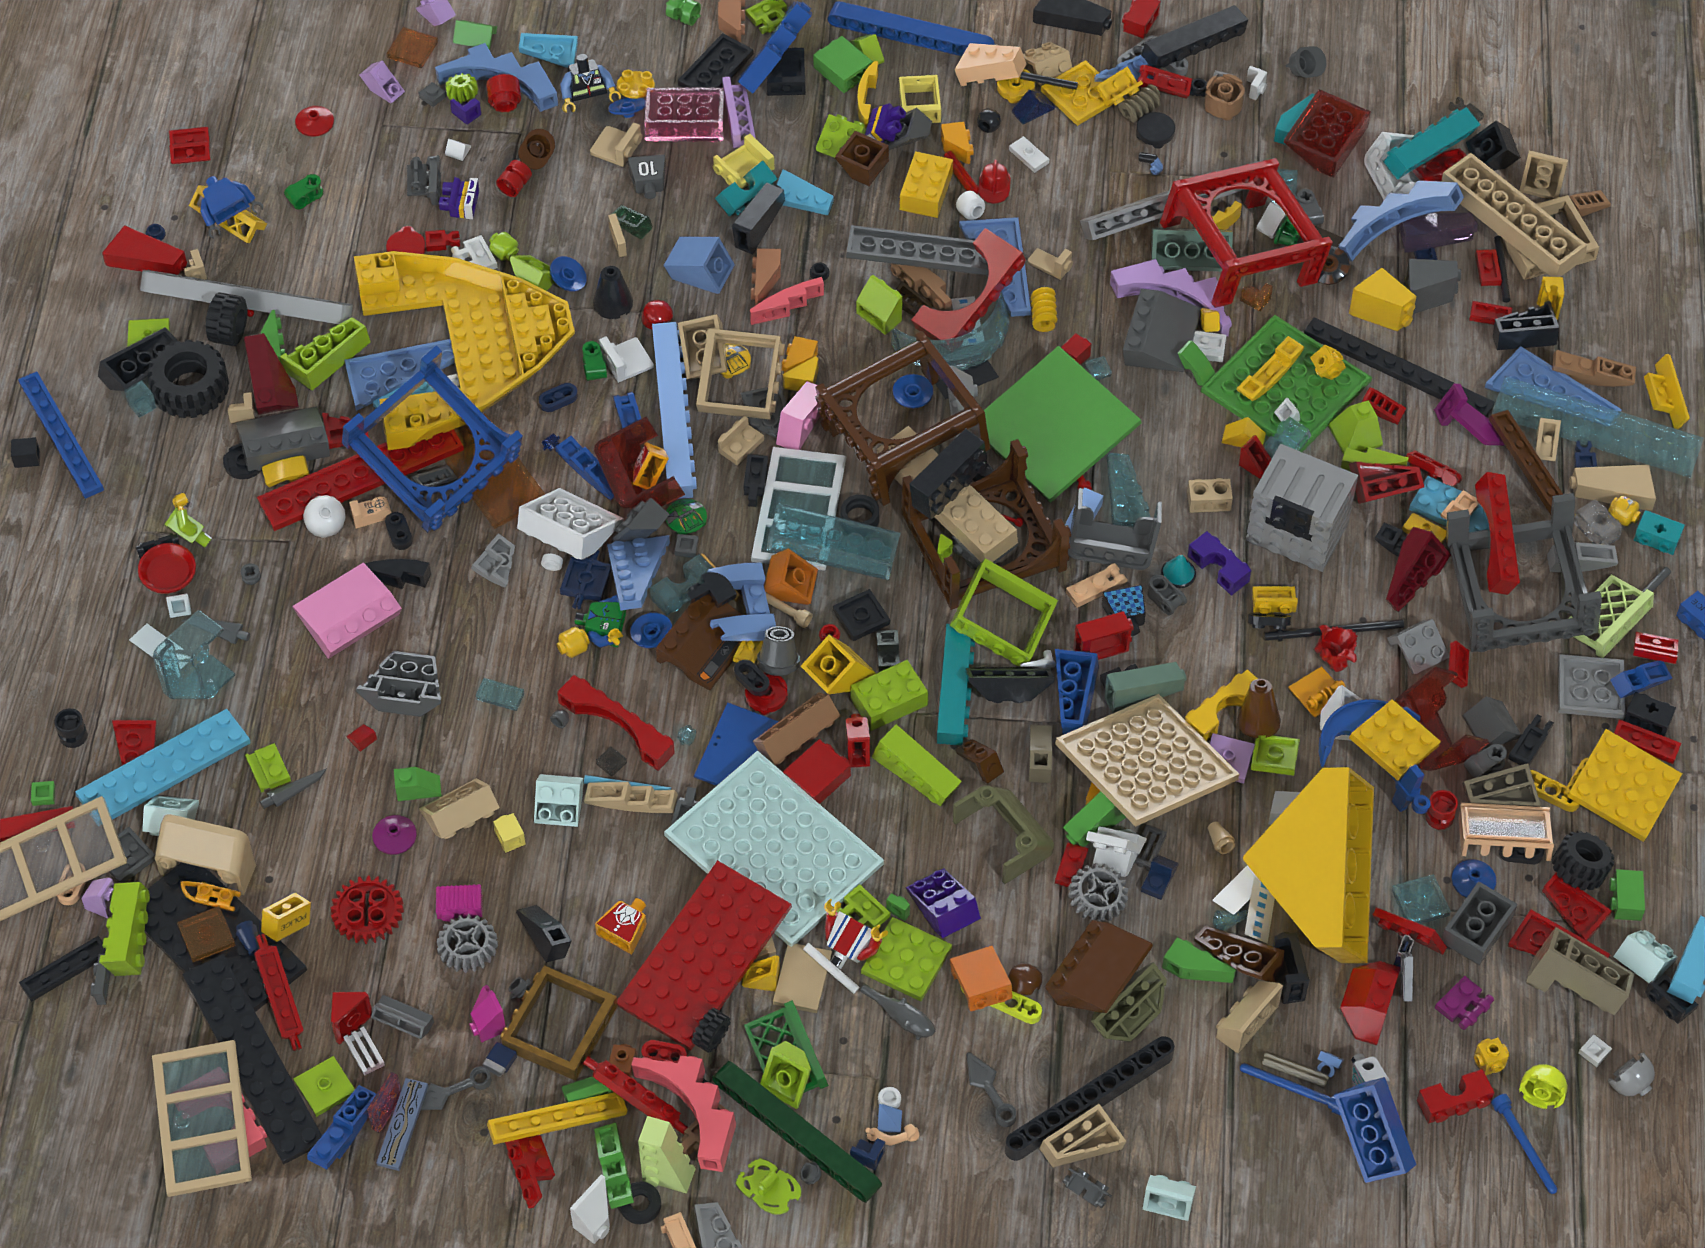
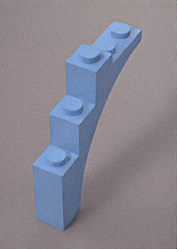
[435,43,558,112]
[1338,181,1464,261]

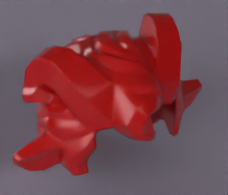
[1314,624,1358,672]

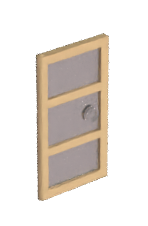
[0,796,127,921]

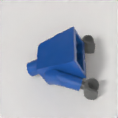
[200,176,263,239]

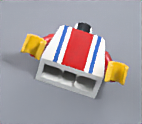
[824,899,888,969]

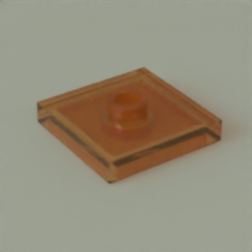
[177,906,236,962]

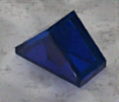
[1012,89,1055,125]

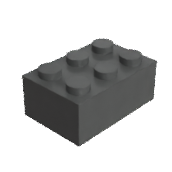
[1442,881,1518,965]

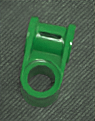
[284,174,323,210]
[1274,216,1300,246]
[582,341,607,381]

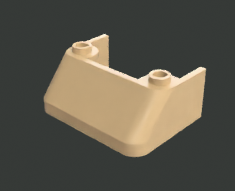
[155,814,256,895]

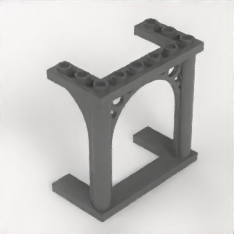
[1446,493,1602,652]

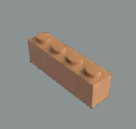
[753,692,840,765]

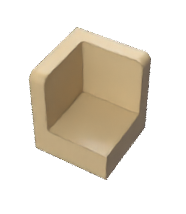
[228,392,255,423]

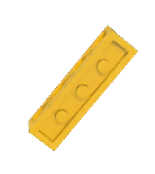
[189,185,267,243]

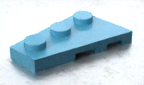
[777,169,834,215]

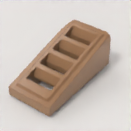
[1569,190,1611,217]

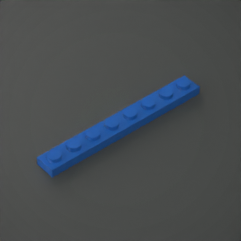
[18,371,104,499]

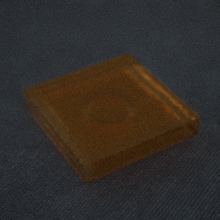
[387,27,438,68]

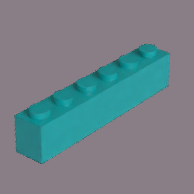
[1383,107,1481,180]
[937,624,975,746]

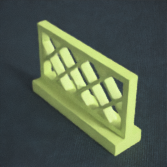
[1568,574,1654,658]

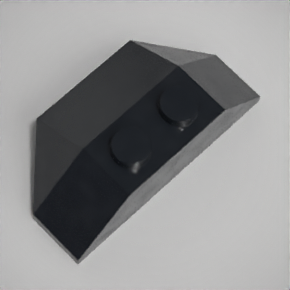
[966,667,1054,703]

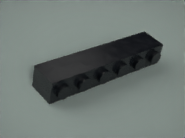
[1141,5,1248,69]

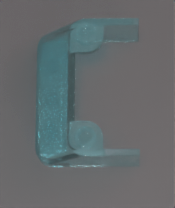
[153,610,235,699]

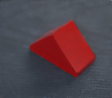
[1239,435,1272,479]

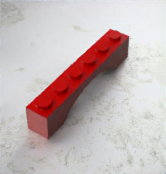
[1475,472,1520,595]
[557,675,675,771]

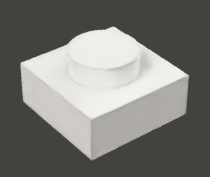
[1579,1035,1612,1067]

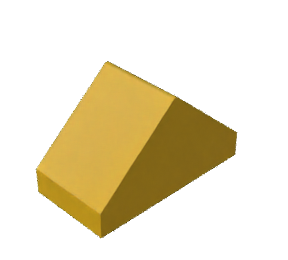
[1243,767,1374,963]

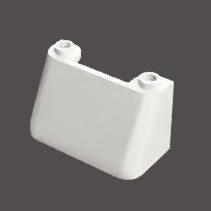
[1364,132,1420,200]

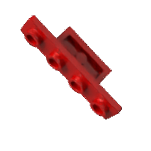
[505,1135,555,1208]

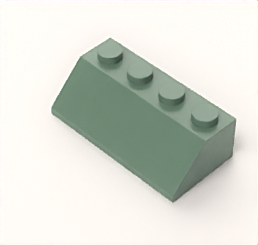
[1151,227,1233,272]

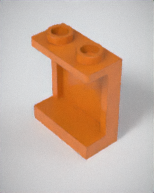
[950,946,1012,1011]

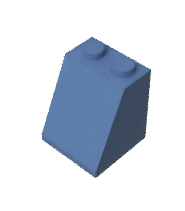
[664,237,735,294]

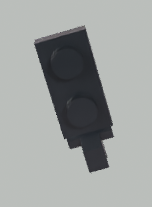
[743,454,768,507]

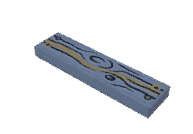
[376,1078,429,1171]

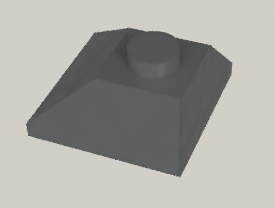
[883,108,932,150]

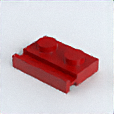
[1633,632,1679,664]

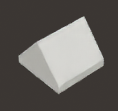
[445,139,471,161]
[1274,398,1300,427]
[166,594,191,618]

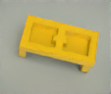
[1536,277,1564,320]

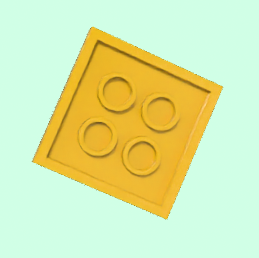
[1041,60,1113,126]
[1349,699,1441,781]

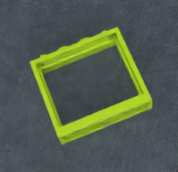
[950,558,1058,666]

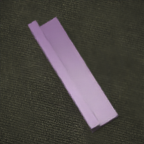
[722,77,756,148]

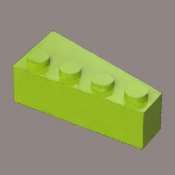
[99,882,150,976]

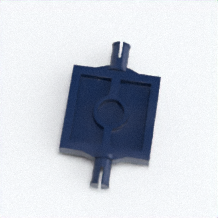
[560,550,612,610]

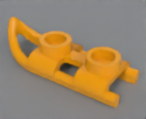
[181,881,241,912]

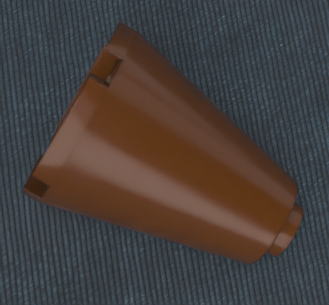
[1237,679,1281,738]

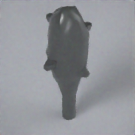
[860,984,936,1040]

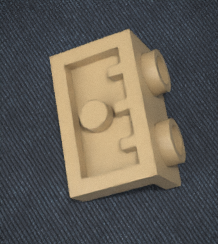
[718,416,764,465]

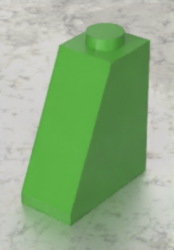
[1063,791,1126,847]

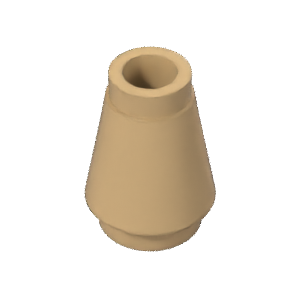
[1207,821,1235,854]

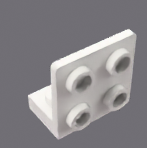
[599,336,654,383]

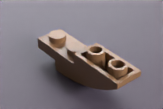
[890,263,952,311]
[1552,350,1636,387]

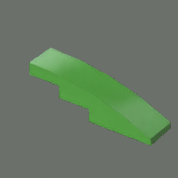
[594,1123,634,1209]

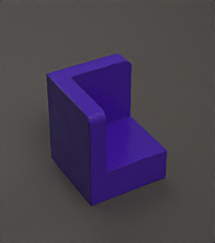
[450,98,481,125]

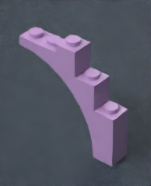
[1110,259,1232,337]

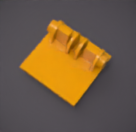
[1288,666,1346,718]

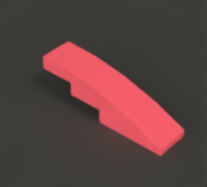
[750,277,824,325]

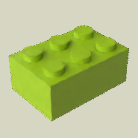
[851,660,928,731]

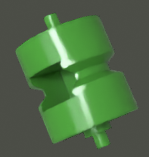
[666,0,701,26]

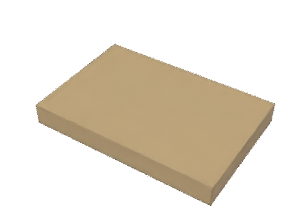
[773,944,832,1013]

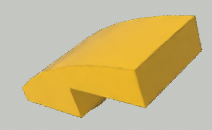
[1212,201,1242,230]
[262,455,310,487]

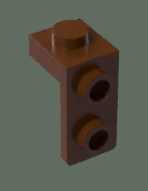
[956,739,1004,784]

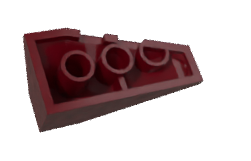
[244,333,299,415]
[1386,527,1451,612]

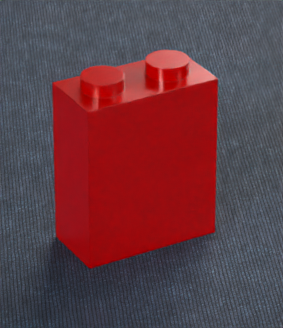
[783,739,851,804]

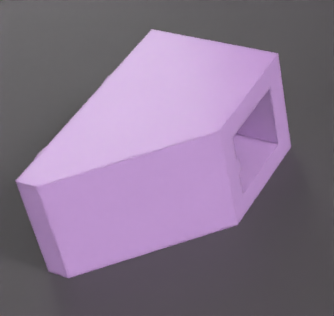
[416,0,456,26]
[359,61,405,103]
[81,878,114,919]

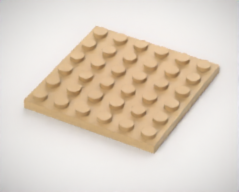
[1055,694,1240,827]

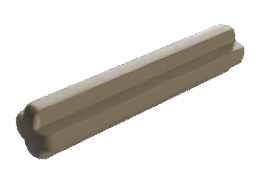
[1262,1052,1329,1087]

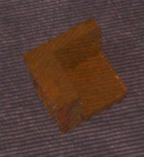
[1240,283,1273,312]

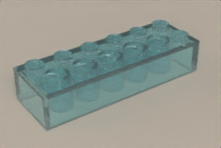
[767,503,901,580]

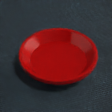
[138,543,196,594]

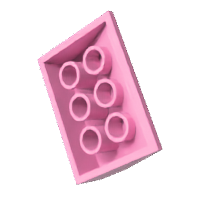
[292,562,402,659]

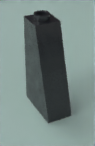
[1033,0,1113,36]
[732,183,785,255]

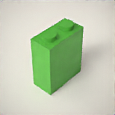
[813,36,873,93]

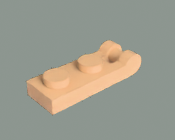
[1066,563,1127,608]

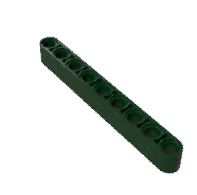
[712,1061,882,1203]

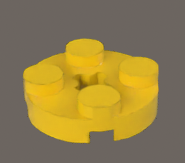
[997,69,1035,104]

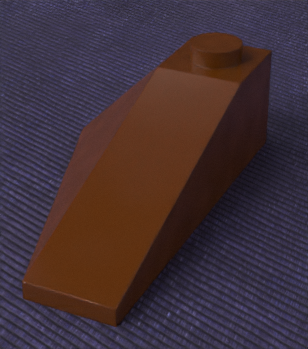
[1194,925,1285,983]

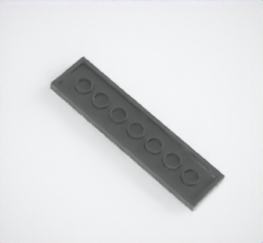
[846,225,989,275]

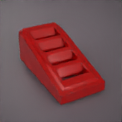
[1362,387,1406,425]

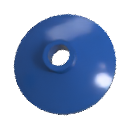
[608,98,647,118]
[550,256,587,292]
[893,374,933,408]
[630,613,673,648]
[1452,859,1496,898]

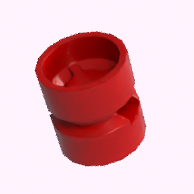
[496,160,532,197]
[1425,790,1458,830]

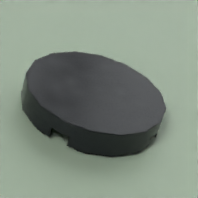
[223,443,262,480]

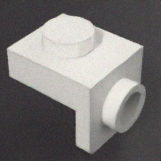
[1247,66,1267,100]

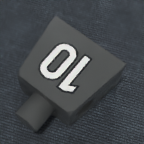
[628,154,666,199]

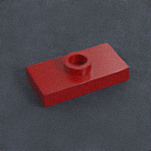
[1469,301,1512,325]
[1448,641,1470,688]

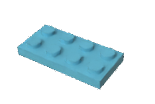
[1409,476,1490,532]

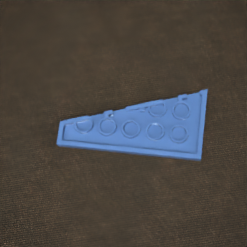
[959,218,1031,317]
[344,339,455,411]
[1485,346,1622,427]
[607,535,670,610]

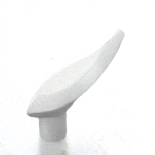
[1020,650,1056,668]

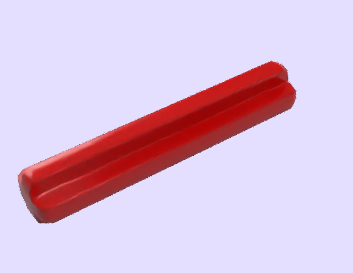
[944,151,979,194]

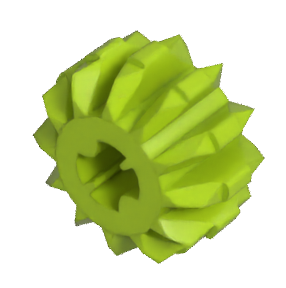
[445,73,478,104]

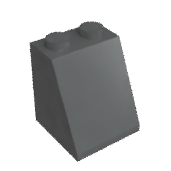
[1404,259,1461,314]

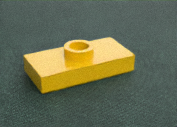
[1402,513,1446,544]

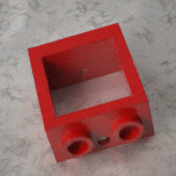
[1073,611,1133,660]

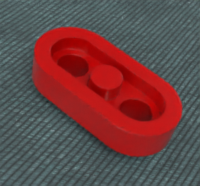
[641,1040,687,1063]

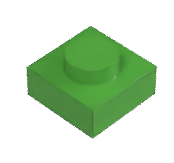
[31,781,55,806]
[886,893,910,921]

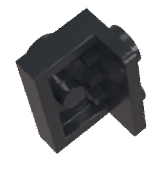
[1645,974,1699,1024]

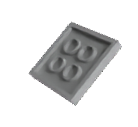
[1558,654,1625,719]

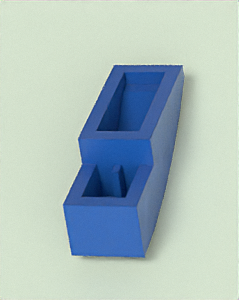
[1610,661,1672,698]

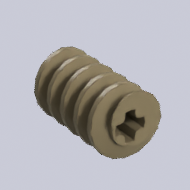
[1118,84,1161,123]

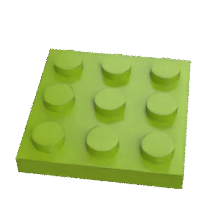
[861,917,952,1002]

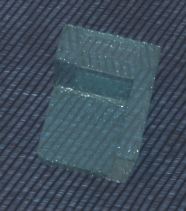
[125,380,156,418]

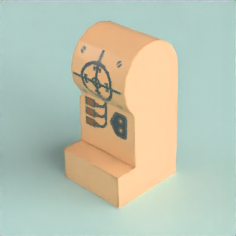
[349,497,392,528]

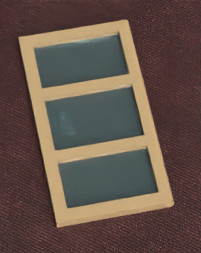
[152,1040,252,1197]

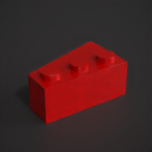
[1349,461,1424,504]

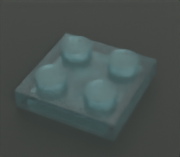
[1391,874,1451,924]

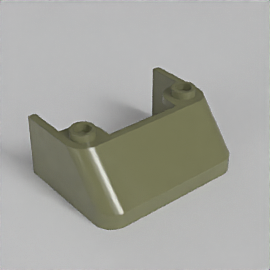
[953,786,1054,884]

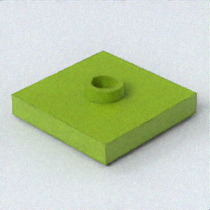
[127,318,170,347]
[1251,735,1300,776]
[293,1056,355,1117]

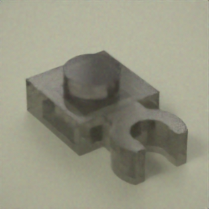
[1449,97,1484,122]

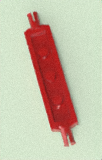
[254,934,304,1051]
[583,1056,688,1135]

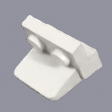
[1086,826,1147,877]

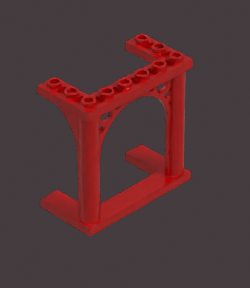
[1160,158,1333,308]

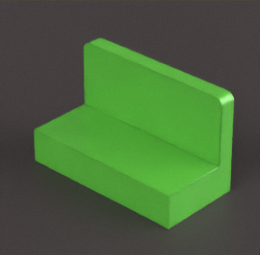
[453,20,497,49]
[562,1076,613,1103]

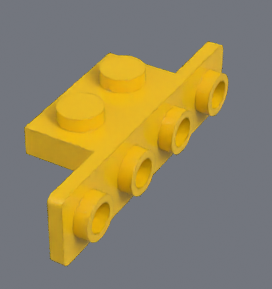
[1644,354,1690,429]

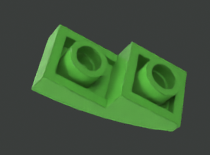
[1178,340,1215,386]

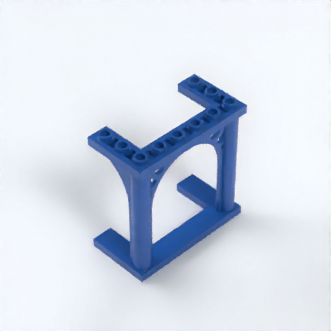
[342,345,523,533]

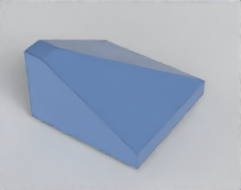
[878,1104,902,1133]

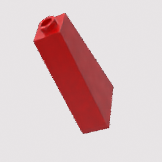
[102,225,187,275]

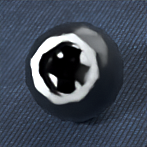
[977,108,1001,133]

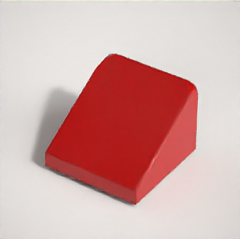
[346,724,377,752]

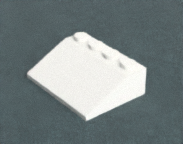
[517,488,624,560]

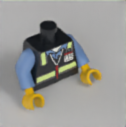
[560,54,621,113]

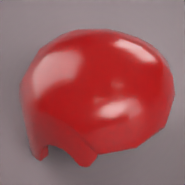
[641,300,673,330]

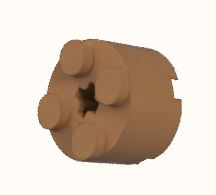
[1204,74,1245,121]

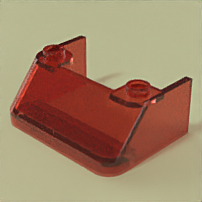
[594,416,685,509]
[1395,667,1489,771]

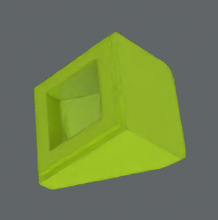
[937,534,953,563]

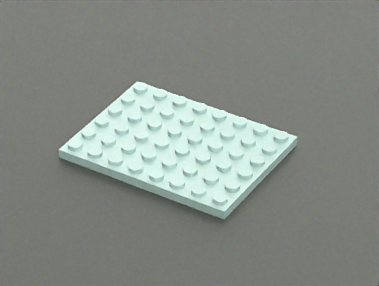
[664,751,884,947]

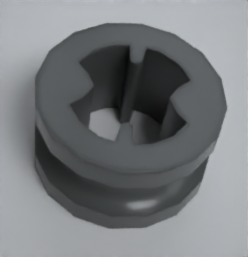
[240,563,261,585]

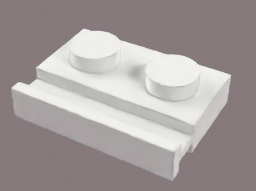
[1193,331,1226,362]

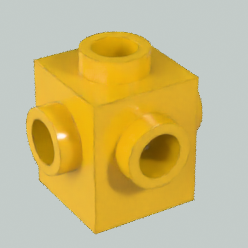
[1310,345,1346,380]
[1474,1037,1509,1075]

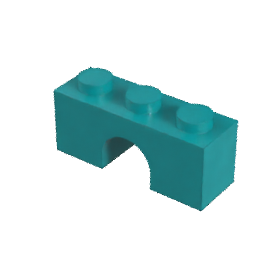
[715,161,778,217]

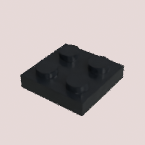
[833,589,891,641]

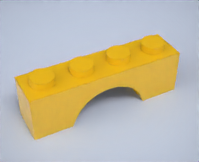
[1185,669,1258,741]

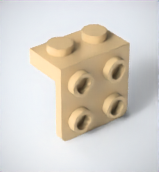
[1023,42,1072,85]
[590,122,642,167]

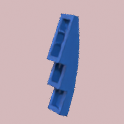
[555,436,627,500]

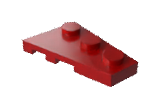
[1542,872,1612,941]

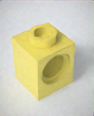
[493,813,526,853]

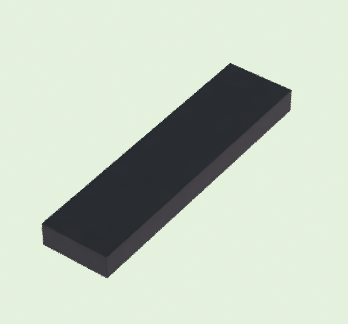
[19,936,106,1002]

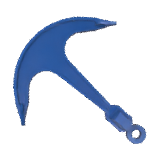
[1319,699,1431,814]

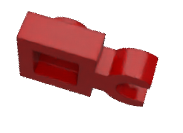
[425,230,460,252]

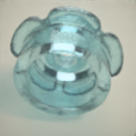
[677,725,696,746]

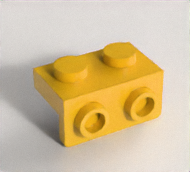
[1095,66,1143,106]
[1252,586,1298,614]

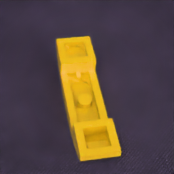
[857,61,878,128]
[1237,336,1304,401]

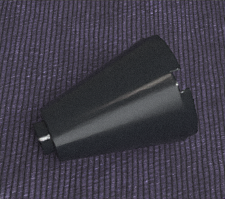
[593,266,633,319]

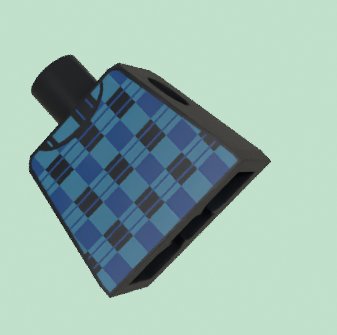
[1102,585,1146,636]

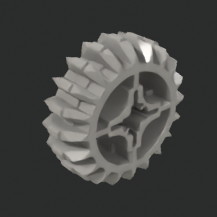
[1068,863,1128,922]
[437,914,498,973]

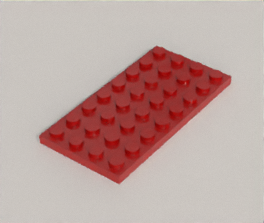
[617,860,792,1051]

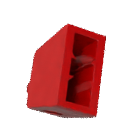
[845,713,870,768]

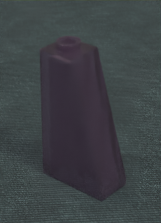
[1399,213,1478,253]

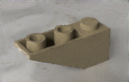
[1029,725,1052,783]

